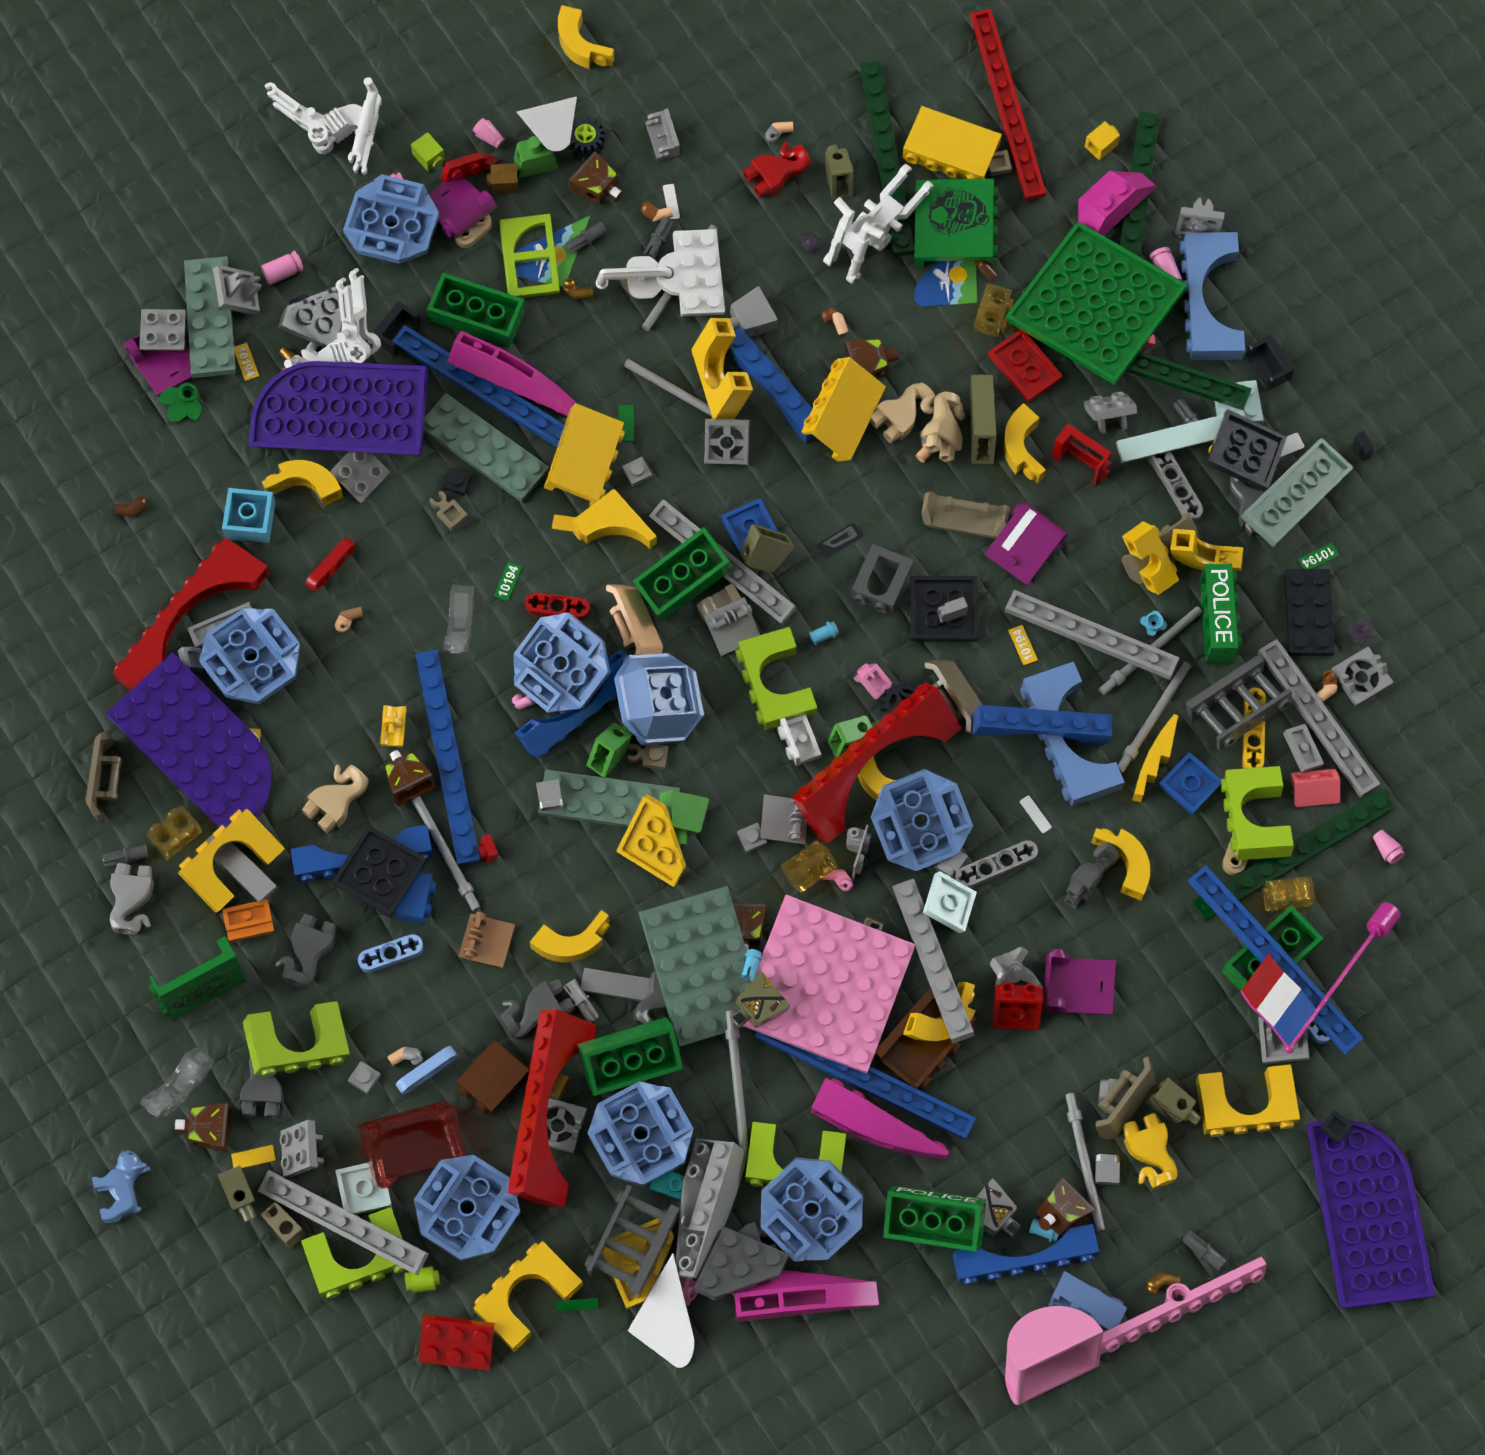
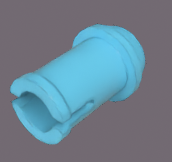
[809,622,839,645]
[741,949,763,981]
[1029,1218,1059,1242]

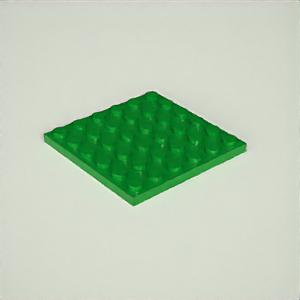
[1005,221,1187,385]

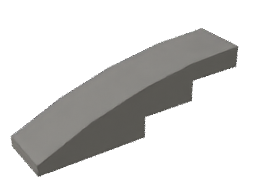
[206,834,277,904]

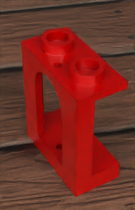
[1052,424,1112,486]

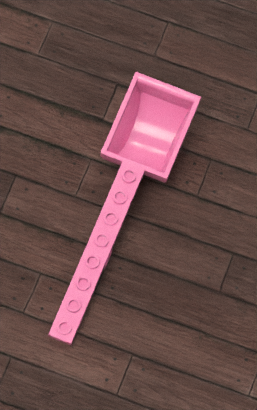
[1005,1257,1267,1405]

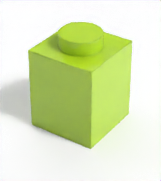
[411,132,445,172]

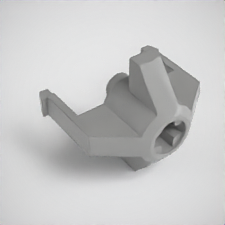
[990,947,1043,988]

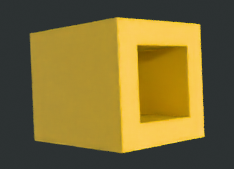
[1085,121,1120,161]

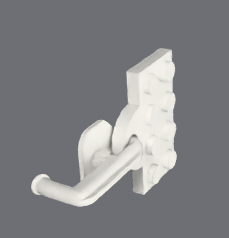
[596,229,725,317]

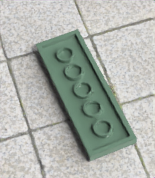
[184,256,236,378]
[423,393,549,502]
[1241,438,1354,547]
[538,769,680,827]

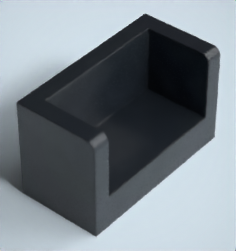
[372,301,421,356]
[1246,334,1294,390]

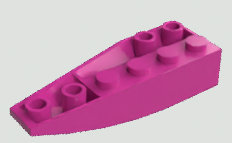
[447,331,575,416]
[811,1078,949,1161]
[734,1270,879,1322]

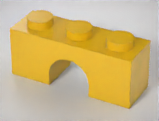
[1122,521,1179,595]

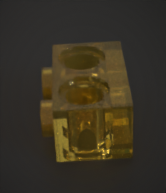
[973,283,1014,337]
[146,806,202,860]
[780,840,838,893]
[1262,876,1315,911]

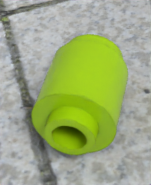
[405,1266,440,1293]

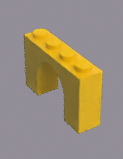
[691,318,753,419]
[178,809,285,913]
[1196,1064,1300,1137]
[473,1241,583,1352]

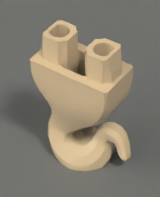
[869,382,936,444]
[921,392,966,462]
[302,765,369,833]

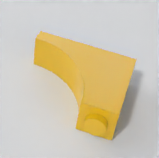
[572,489,657,549]

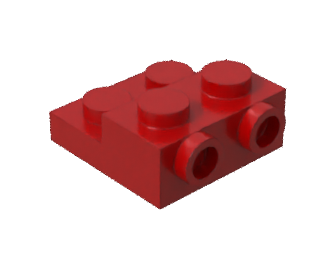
[992,982,1043,1030]

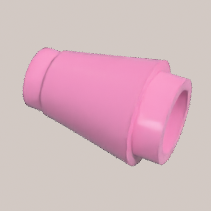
[473,118,505,149]
[1373,830,1405,864]

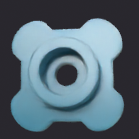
[1140,611,1167,636]

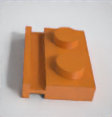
[222,899,275,943]

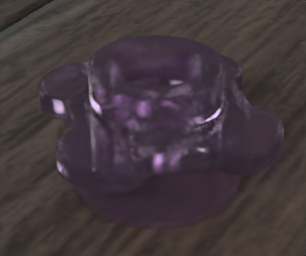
[1347,619,1374,644]

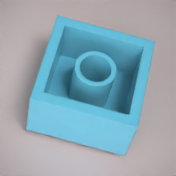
[222,488,276,543]

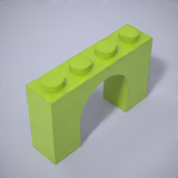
[735,627,817,730]
[1221,766,1294,860]
[243,1001,350,1077]
[745,1122,846,1187]
[301,1207,406,1299]

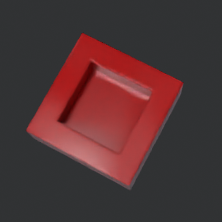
[478,834,498,865]

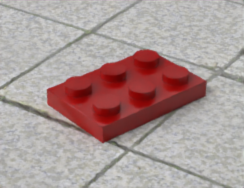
[987,330,1063,403]
[418,1314,495,1371]

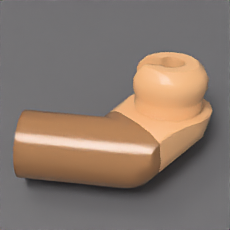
[335,606,364,632]

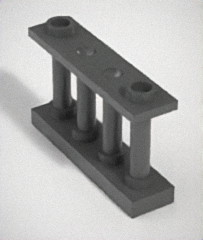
[1186,655,1292,751]
[585,1185,680,1298]

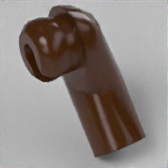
[974,260,998,281]
[115,496,148,517]

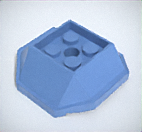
[343,174,439,264]
[199,608,300,704]
[514,612,610,713]
[614,653,704,745]
[871,769,973,871]
[588,1081,694,1187]
[414,1155,520,1261]
[761,1157,863,1261]

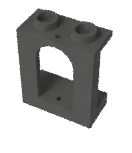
[851,544,914,614]

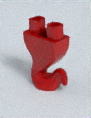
[743,141,811,198]

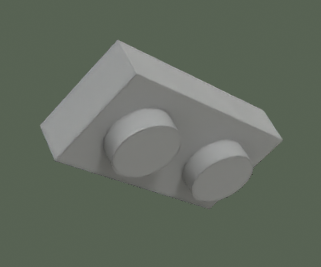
[1283,724,1324,773]

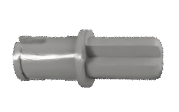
[563,979,599,1023]

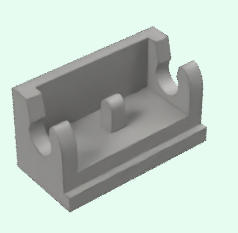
[645,108,680,161]

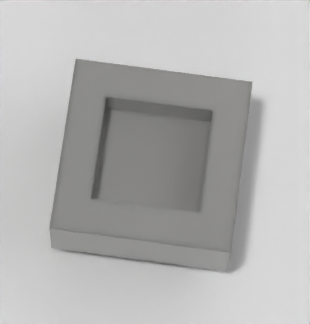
[622,457,652,487]
[178,647,204,672]
[737,822,767,854]
[348,1061,381,1095]

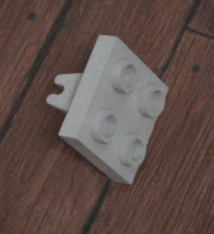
[213,265,262,315]
[1084,392,1137,434]
[1258,1017,1310,1064]
[280,1120,324,1178]

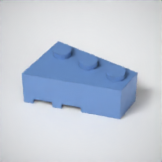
[1048,1271,1127,1332]

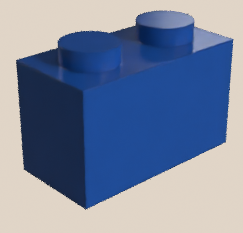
[396,873,437,925]

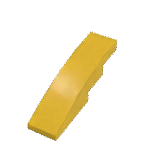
[1132,714,1178,802]

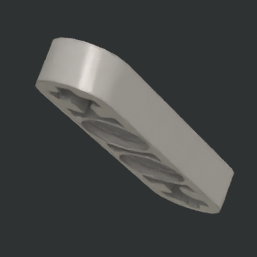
[1150,451,1203,522]
[955,840,1038,889]

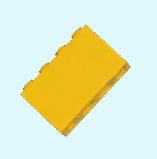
[902,106,1002,179]
[801,357,886,462]
[544,403,625,506]

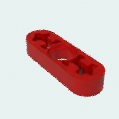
[305,537,357,592]
[525,592,590,621]

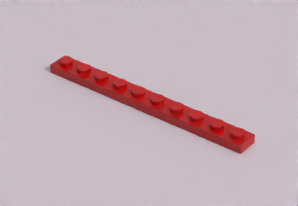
[970,9,1046,201]

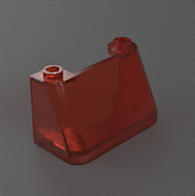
[357,1102,466,1189]

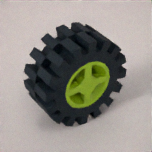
[568,116,605,159]

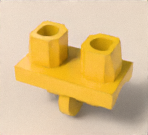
[380,705,407,747]

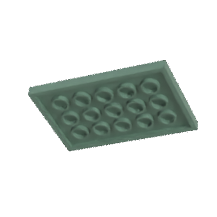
[638,886,752,1047]

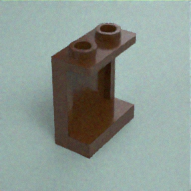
[457,1040,529,1116]

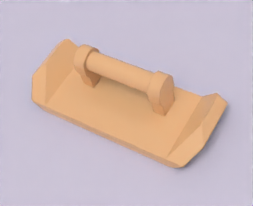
[606,584,663,655]

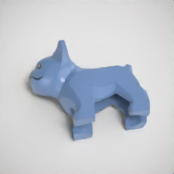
[92,1150,151,1223]

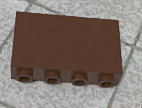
[874,987,977,1090]

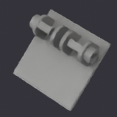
[139,309,186,351]
[330,452,390,503]
[704,597,760,656]
[760,794,807,844]
[846,825,871,881]

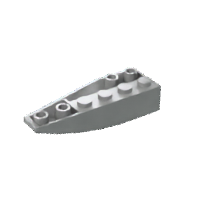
[675,1138,749,1279]

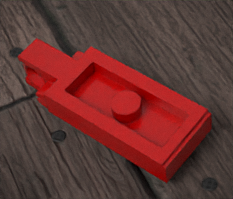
[441,152,498,183]

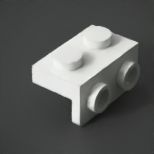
[777,714,821,766]

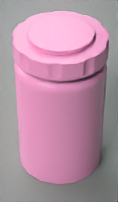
[1150,247,1183,282]
[261,251,304,285]

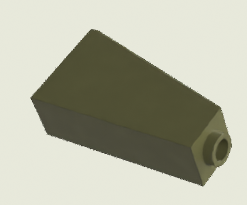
[970,374,996,464]

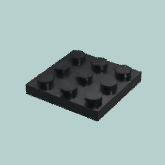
[1206,409,1287,492]
[910,576,979,642]
[331,825,428,918]

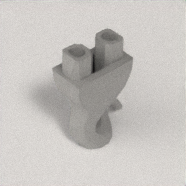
[110,863,154,935]

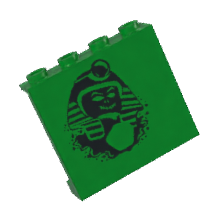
[914,179,998,267]
[149,936,247,1021]

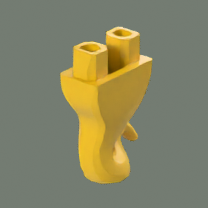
[1123,1113,1177,1189]

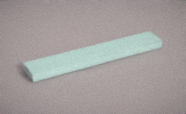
[1116,410,1245,463]

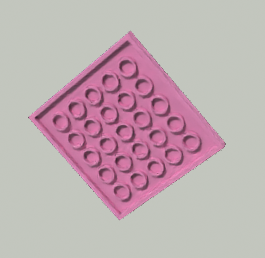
[742,895,916,1074]

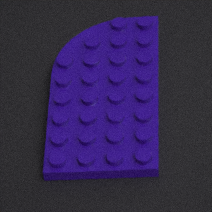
[249,361,428,456]
[106,652,271,843]
[1306,1120,1435,1310]

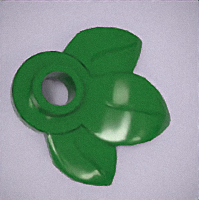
[158,383,201,423]

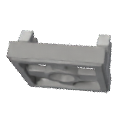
[1176,198,1225,235]
[704,419,750,465]
[1331,647,1394,707]
[547,1098,587,1154]

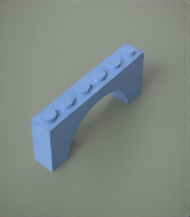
[1180,232,1245,360]
[1020,662,1124,807]

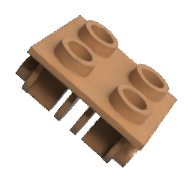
[458,912,515,968]

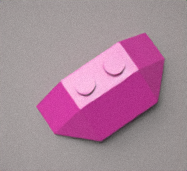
[1078,171,1156,236]

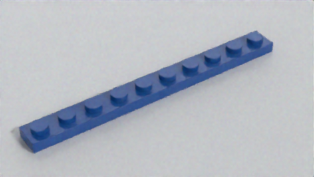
[392,325,564,447]
[415,649,480,866]
[1188,866,1364,1055]
[755,1032,976,1140]

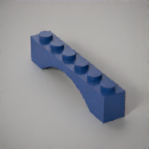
[726,327,815,444]
[515,650,629,758]
[973,705,1112,745]
[291,824,433,883]
[952,1224,1099,1285]

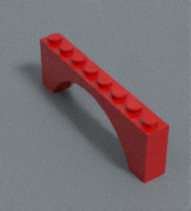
[113,537,270,691]
[792,683,962,844]
[507,1009,596,1208]

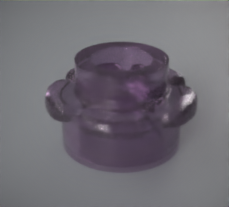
[802,234,820,255]

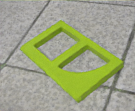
[499,214,560,298]

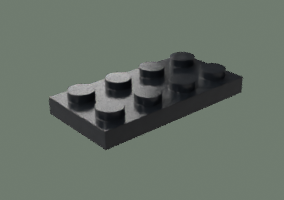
[1285,569,1335,656]

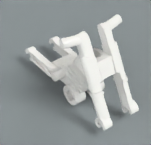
[265,77,382,175]
[823,164,934,284]
[284,268,381,368]

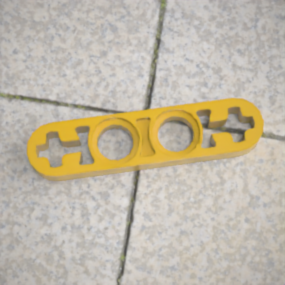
[1242,688,1266,769]

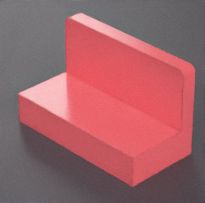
[1290,769,1340,807]

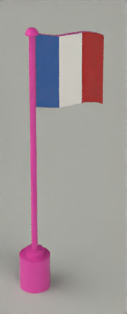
[1240,902,1400,1054]

